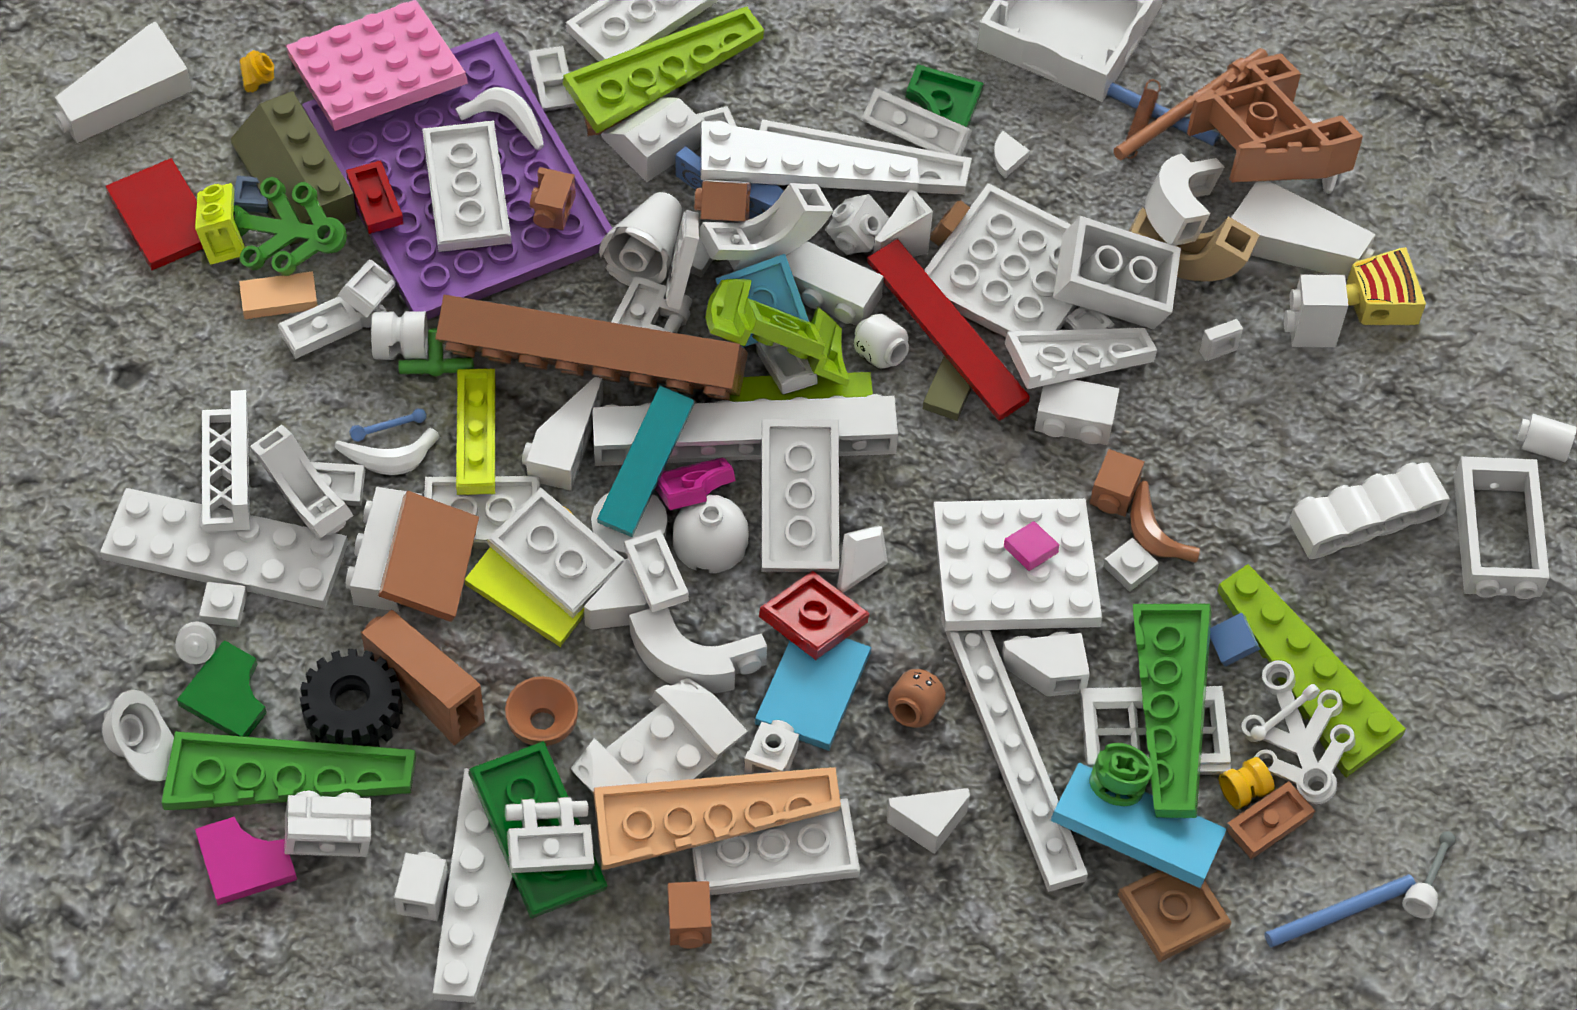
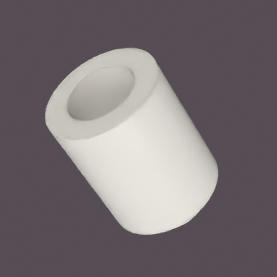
[1516,413,1577,462]

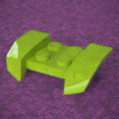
[705,279,849,386]

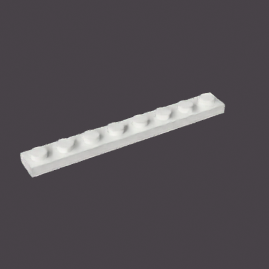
[940,611,1088,892]

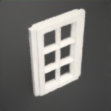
[1080,686,1231,775]

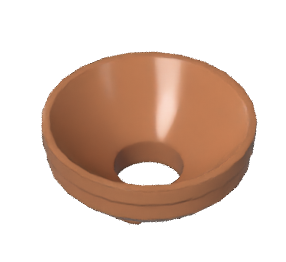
[505,676,578,746]

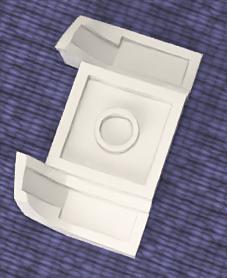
[571,678,747,793]

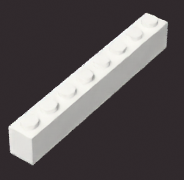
[592,394,898,466]

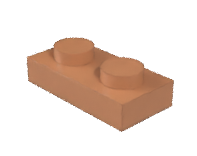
[1226,781,1315,860]

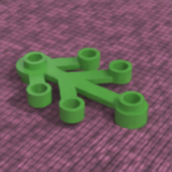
[233,177,347,276]

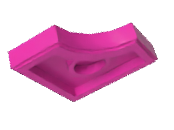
[655,457,736,510]
[195,817,297,905]

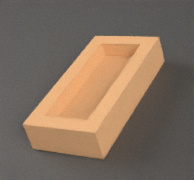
[239,271,318,319]

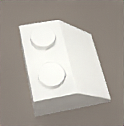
[601,97,702,182]

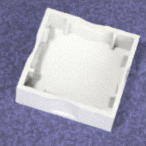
[977,0,1163,102]

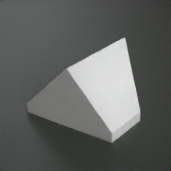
[873,189,933,257]

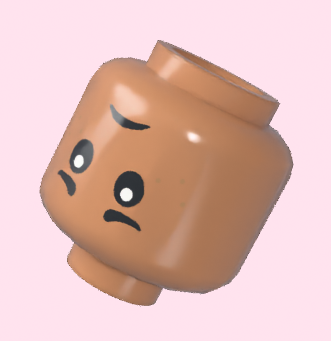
[888,669,946,728]

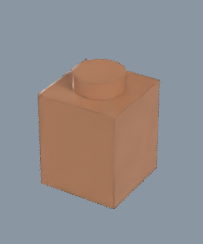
[1090,449,1145,517]
[668,881,712,949]

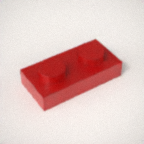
[346,160,404,234]

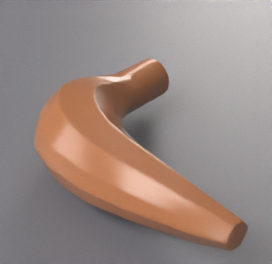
[1130,481,1200,563]

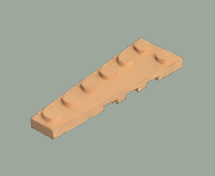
[593,767,841,870]

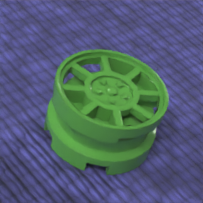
[1089,743,1153,806]

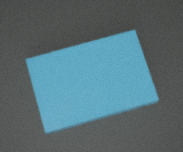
[755,638,871,751]

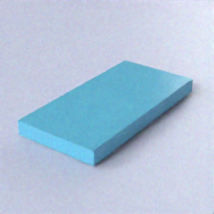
[1050,763,1227,889]

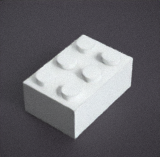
[1053,216,1181,330]

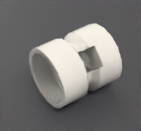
[371,311,428,360]

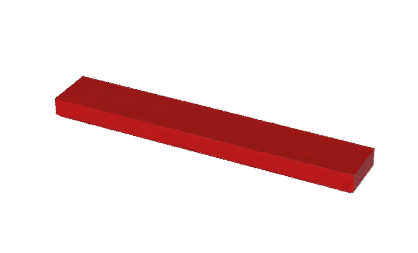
[868,239,1030,421]

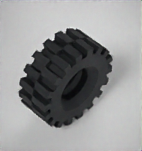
[300,649,403,747]

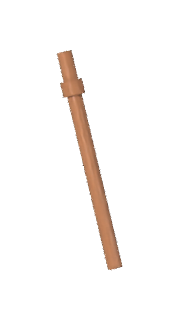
[1113,48,1268,160]

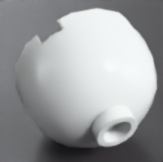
[673,495,749,573]

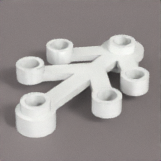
[1241,660,1355,804]

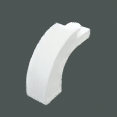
[1145,154,1224,246]
[699,183,834,270]
[250,425,353,539]
[629,608,767,693]

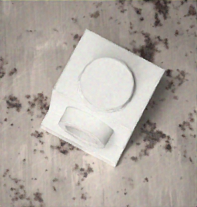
[744,720,799,775]

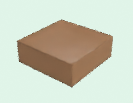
[930,200,970,246]

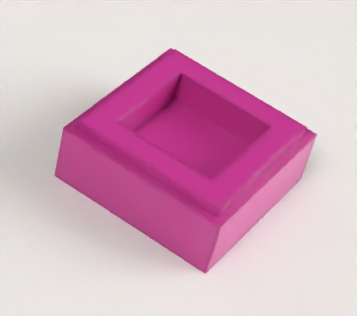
[1004,521,1059,571]

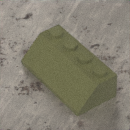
[231,91,357,246]

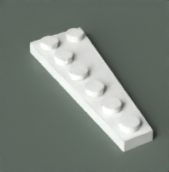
[759,119,972,195]
[701,121,919,193]
[433,768,513,1003]

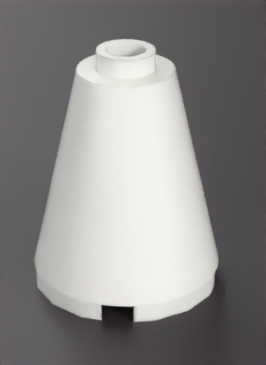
[599,192,683,286]

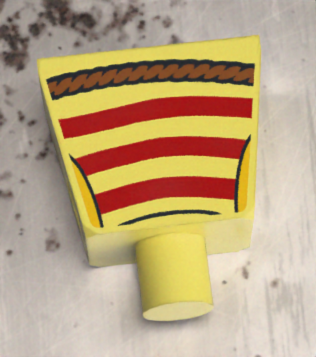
[1346,247,1426,325]

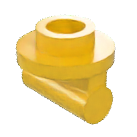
[239,50,274,93]

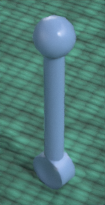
[349,409,427,441]

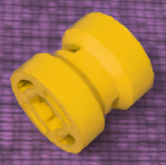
[1218,757,1275,810]

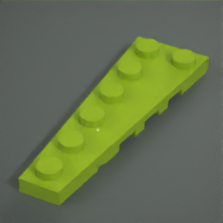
[563,6,764,133]
[1217,564,1406,778]

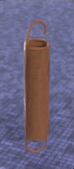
[1126,79,1161,159]

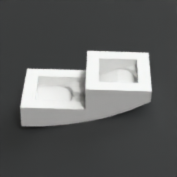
[529,46,576,111]

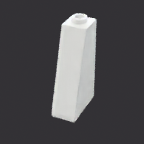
[54,21,192,143]
[1231,181,1376,279]

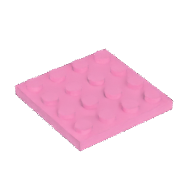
[286,0,468,131]

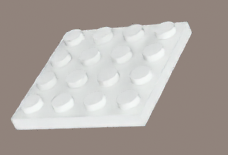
[924,183,1077,338]
[933,498,1102,631]

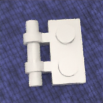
[611,275,693,333]
[505,797,594,873]

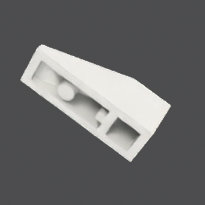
[522,377,603,491]

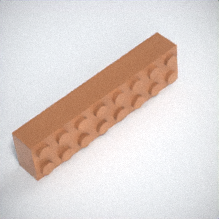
[435,294,748,401]

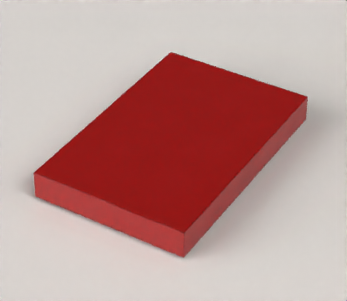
[105,158,203,271]

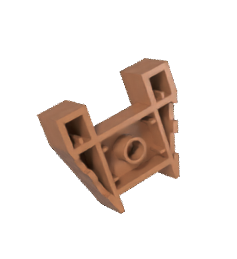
[1187,53,1363,182]

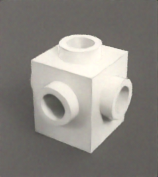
[825,194,889,255]

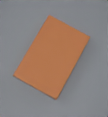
[378,491,479,622]

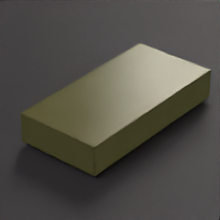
[922,356,972,421]

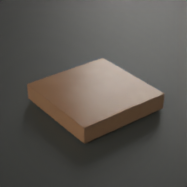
[1118,870,1231,963]

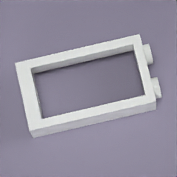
[1454,456,1549,599]

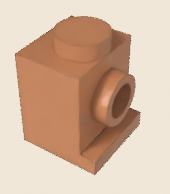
[530,167,576,230]

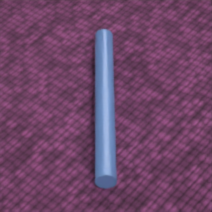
[1107,83,1220,146]
[1265,874,1416,948]

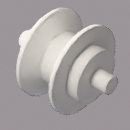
[175,621,216,664]

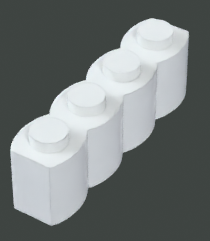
[1289,462,1450,559]

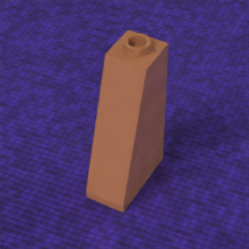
[361,610,485,745]

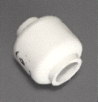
[854,314,909,369]

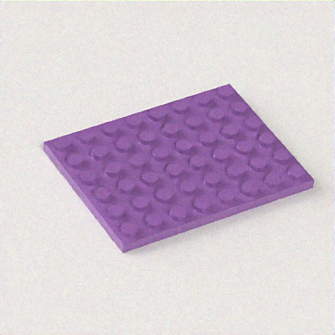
[302,32,612,320]

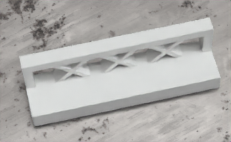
[202,390,250,532]

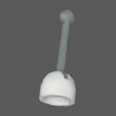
[1402,831,1456,919]

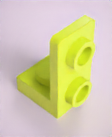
[195,183,245,265]

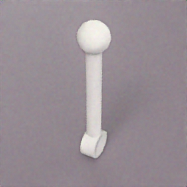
[1250,684,1320,741]

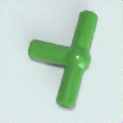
[398,328,474,376]

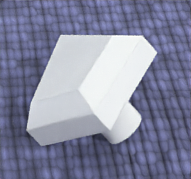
[837,525,888,593]

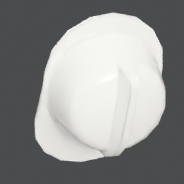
[102,689,174,782]

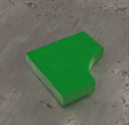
[906,64,984,128]
[177,640,267,737]

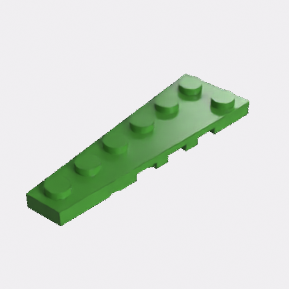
[1133,604,1212,818]
[161,731,416,810]

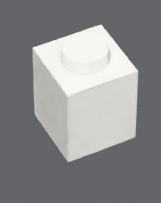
[394,852,449,921]

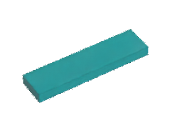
[597,386,695,537]

